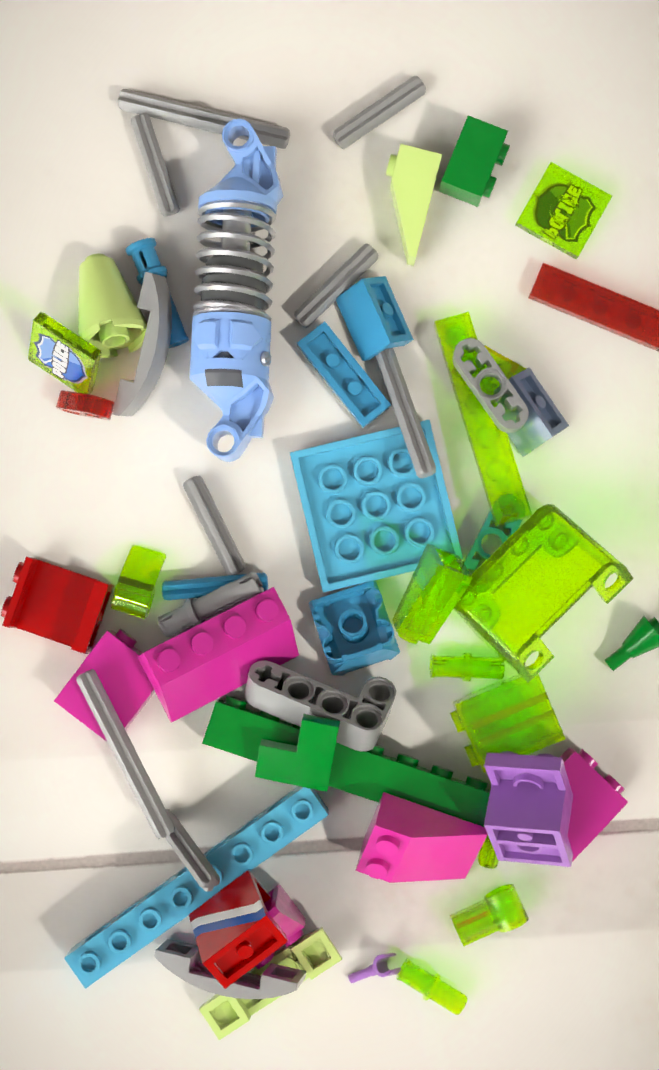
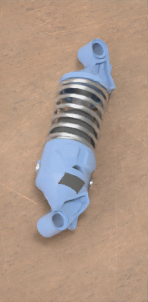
[189,118,283,462]

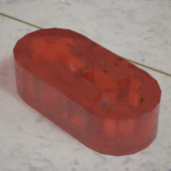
[56,390,115,421]

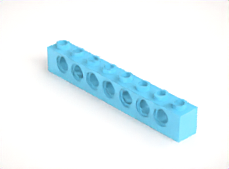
[64,786,329,989]

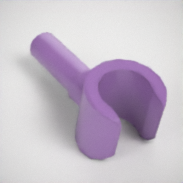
[348,953,401,983]

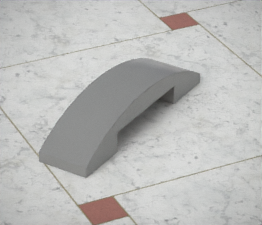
[112,272,172,416]
[155,939,306,999]

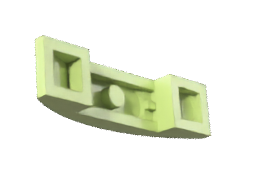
[199,927,342,1040]

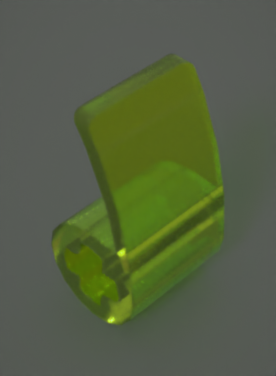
[110,545,166,619]

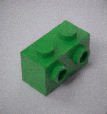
[439,115,510,207]

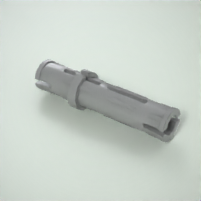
[158,571,264,637]

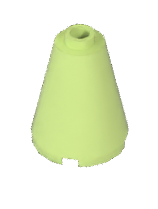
[78,253,147,358]

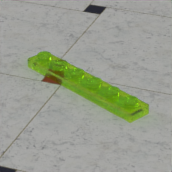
[433,312,532,527]

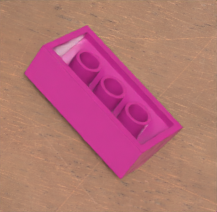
[138,587,299,723]

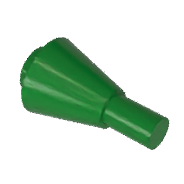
[605,616,659,671]

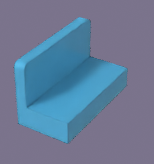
[336,276,414,361]

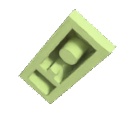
[386,144,442,266]

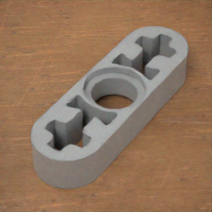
[452,338,529,433]

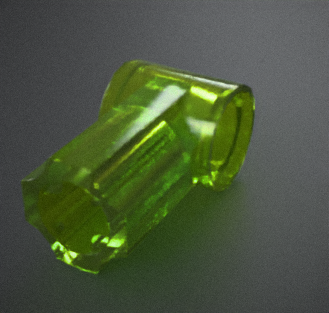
[450,884,529,946]

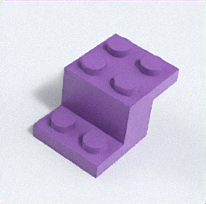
[484,751,573,867]

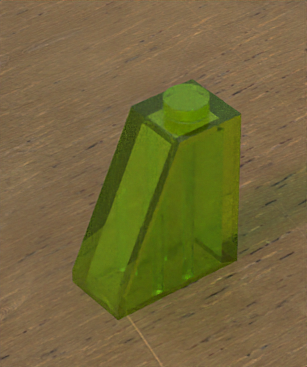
[392,543,472,645]

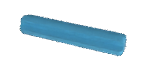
[162,573,268,600]

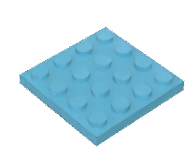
[290,420,463,593]

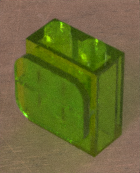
[449,669,566,773]

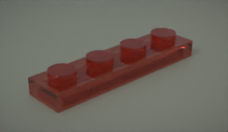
[528,263,659,352]

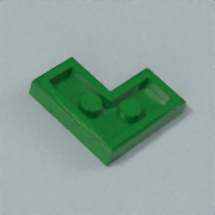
[255,714,340,792]

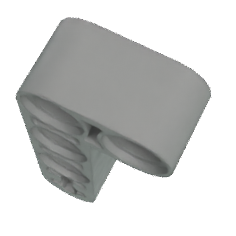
[245,660,396,752]

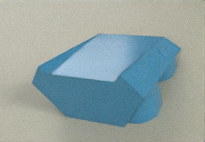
[308,581,400,676]

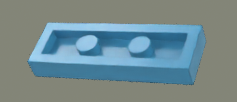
[297,321,391,428]

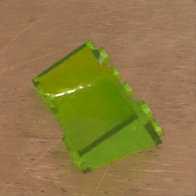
[452,504,634,683]

